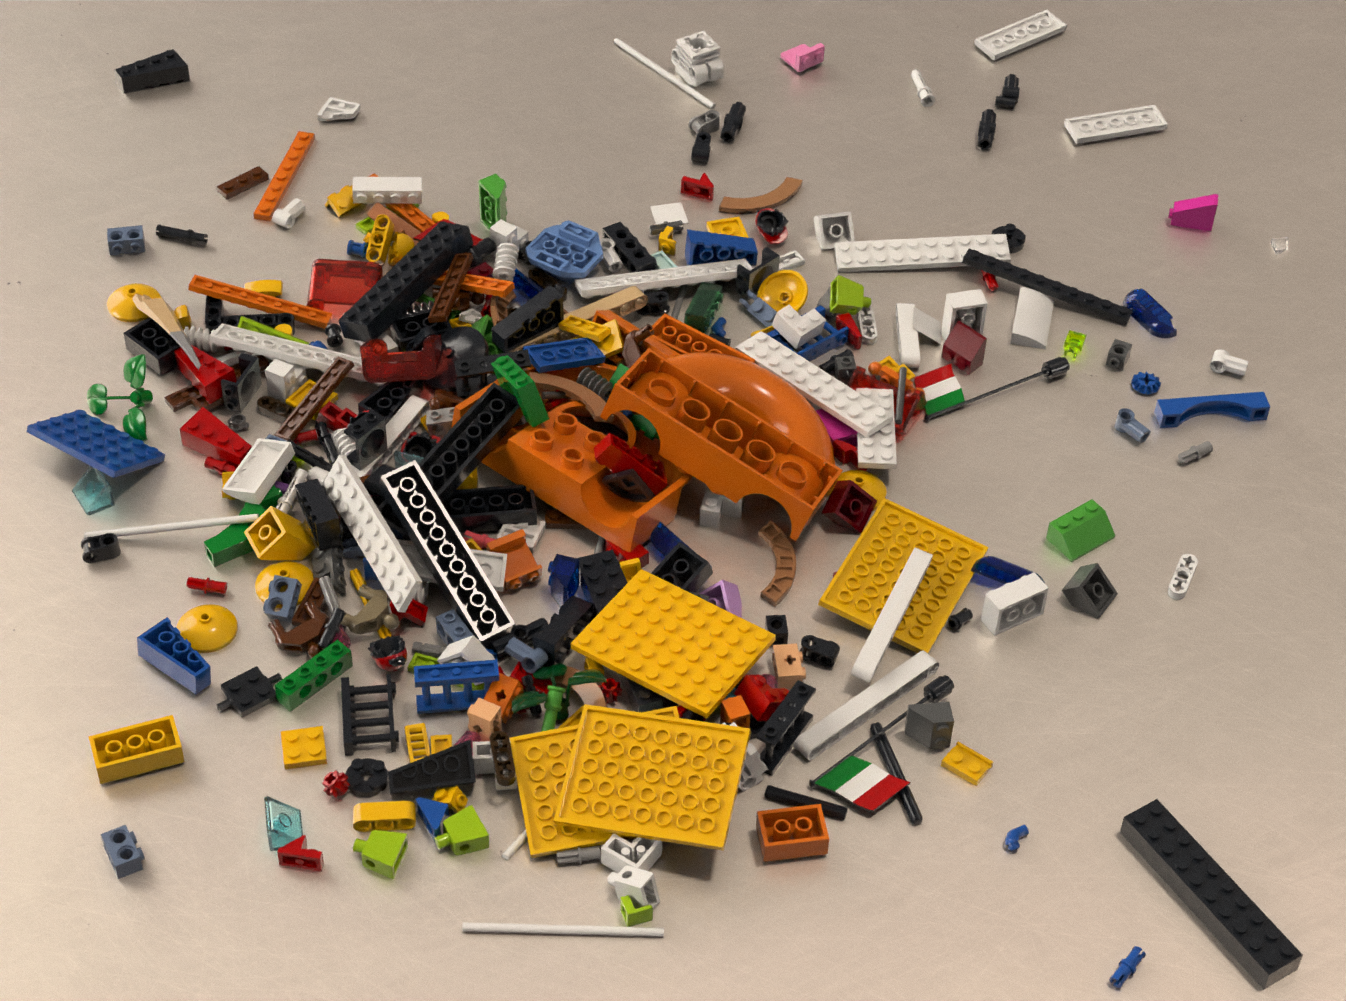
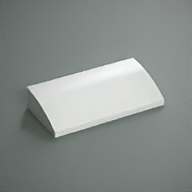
[1010,287,1054,349]
[222,438,295,505]

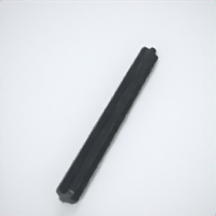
[870,722,923,825]

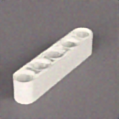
[896,303,920,368]

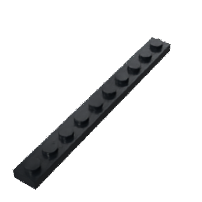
[962,249,1133,325]

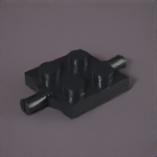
[216,666,282,717]

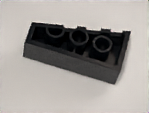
[114,49,190,94]
[491,285,564,353]
[358,365,424,424]
[295,479,344,551]
[533,595,595,667]
[388,739,476,794]

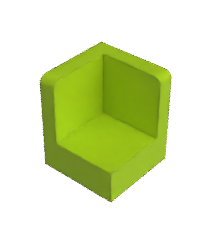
[620,895,653,927]

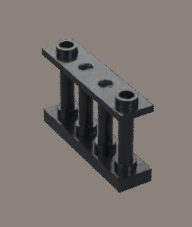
[454,349,531,399]
[341,674,399,756]
[756,680,816,776]

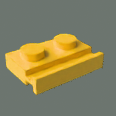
[941,742,993,786]

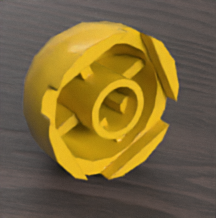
[388,232,415,267]

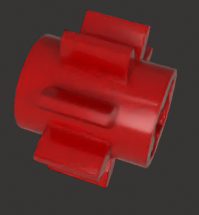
[598,678,622,704]
[322,770,350,798]

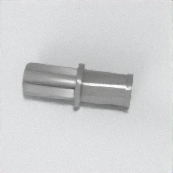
[1178,441,1213,464]
[557,846,601,864]

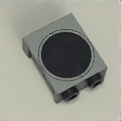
[736,247,780,301]
[221,353,262,413]
[344,410,388,471]

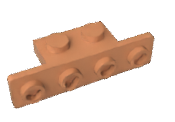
[367,202,421,246]

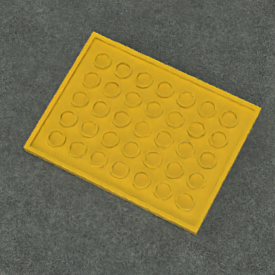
[818,498,989,654]
[570,569,776,719]
[553,704,751,851]
[510,706,679,858]

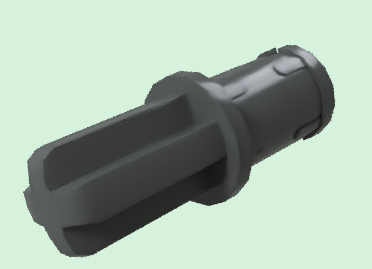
[649,220,683,235]

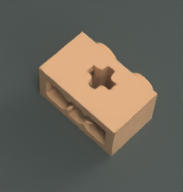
[772,643,806,689]
[467,698,502,742]

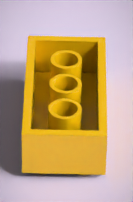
[88,715,185,784]

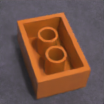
[756,804,829,862]

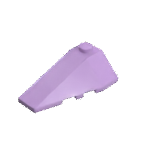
[700,580,742,618]

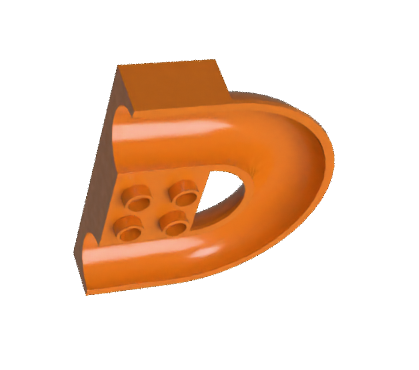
[600,348,843,541]
[451,363,693,552]

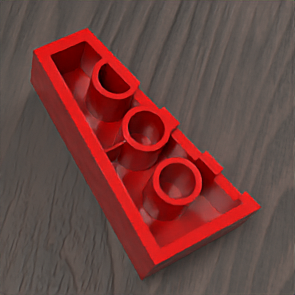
[174,345,237,404]
[180,407,252,467]
[594,433,668,496]

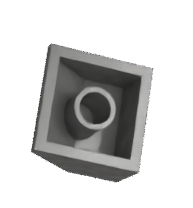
[1062,563,1118,618]
[904,702,954,749]

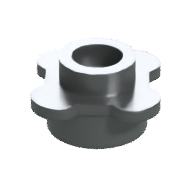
[228,414,249,432]

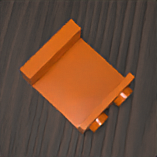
[487,529,542,591]

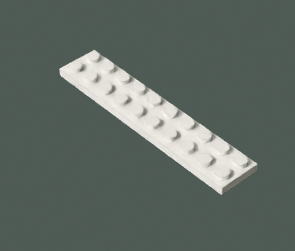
[834,234,1011,273]
[575,259,753,299]
[209,323,396,386]
[735,331,893,438]
[323,455,422,613]

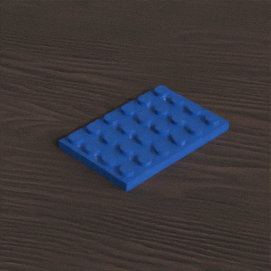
[27,410,165,478]

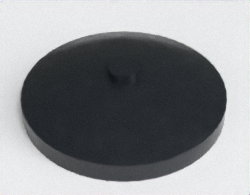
[421,326,489,392]

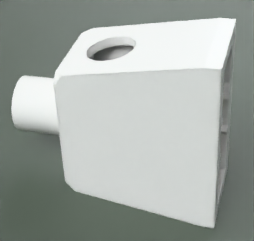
[608,865,660,909]

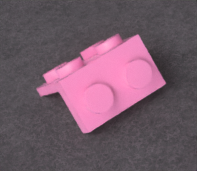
[780,43,825,72]

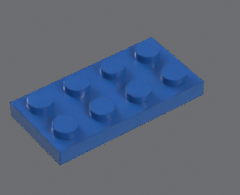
[523,337,605,373]

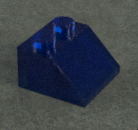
[548,554,579,607]

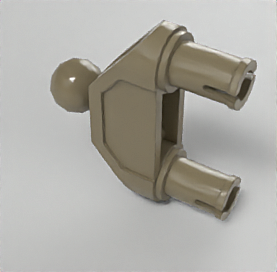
[341,584,399,635]

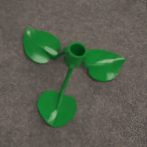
[87,354,153,441]

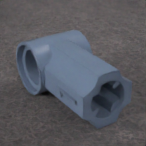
[1115,408,1151,443]
[504,637,548,673]

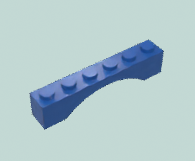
[1154,392,1270,428]

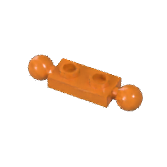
[868,362,925,402]

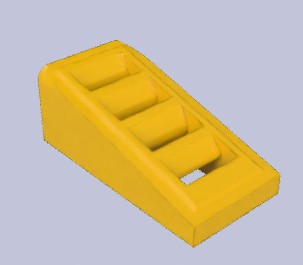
[404,723,430,763]

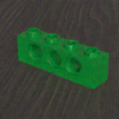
[275,639,353,712]

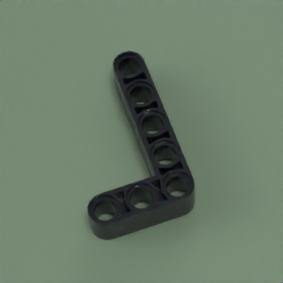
[205,296,296,335]

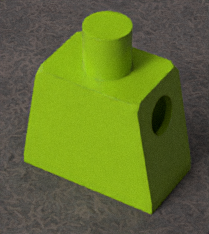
[830,275,871,315]
[434,805,489,856]
[353,830,408,879]

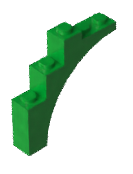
[204,485,283,567]

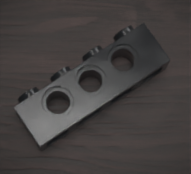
[603,221,657,273]

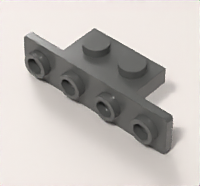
[311,545,346,596]

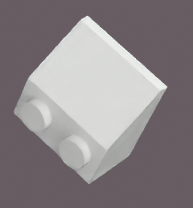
[813,211,855,250]

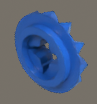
[1131,371,1161,394]

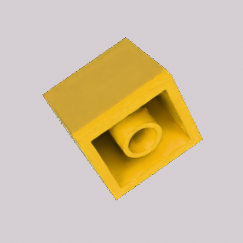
[244,506,316,561]

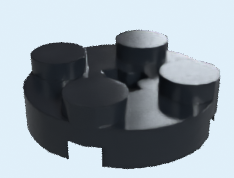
[992,223,1026,253]
[345,758,388,798]

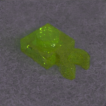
[1064,330,1086,358]

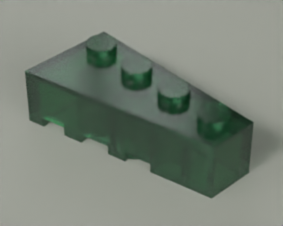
[684,282,724,335]

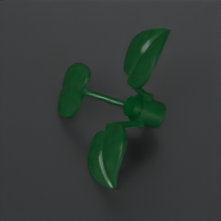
[512,663,607,720]

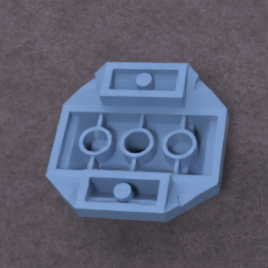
[525,220,603,284]

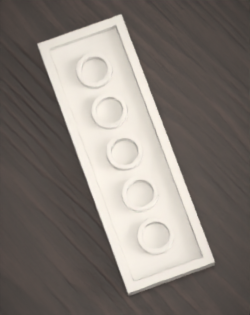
[974,10,1067,60]
[1064,105,1168,144]
[856,388,897,469]
[397,539,507,592]

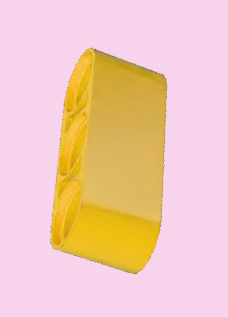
[366,214,394,267]
[353,801,416,832]

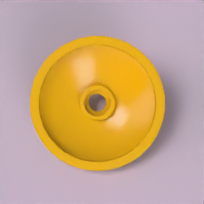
[757,270,808,312]
[107,283,161,322]
[830,470,886,511]
[255,561,313,608]
[176,604,238,653]

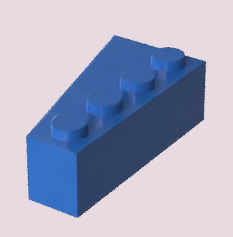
[685,229,758,266]
[137,617,211,694]

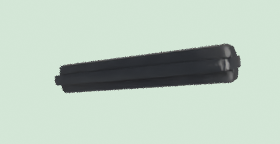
[765,785,848,819]

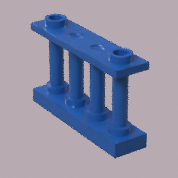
[767,305,849,362]
[414,660,499,714]

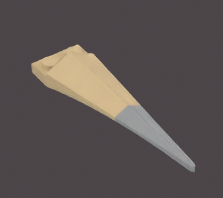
[132,293,201,369]

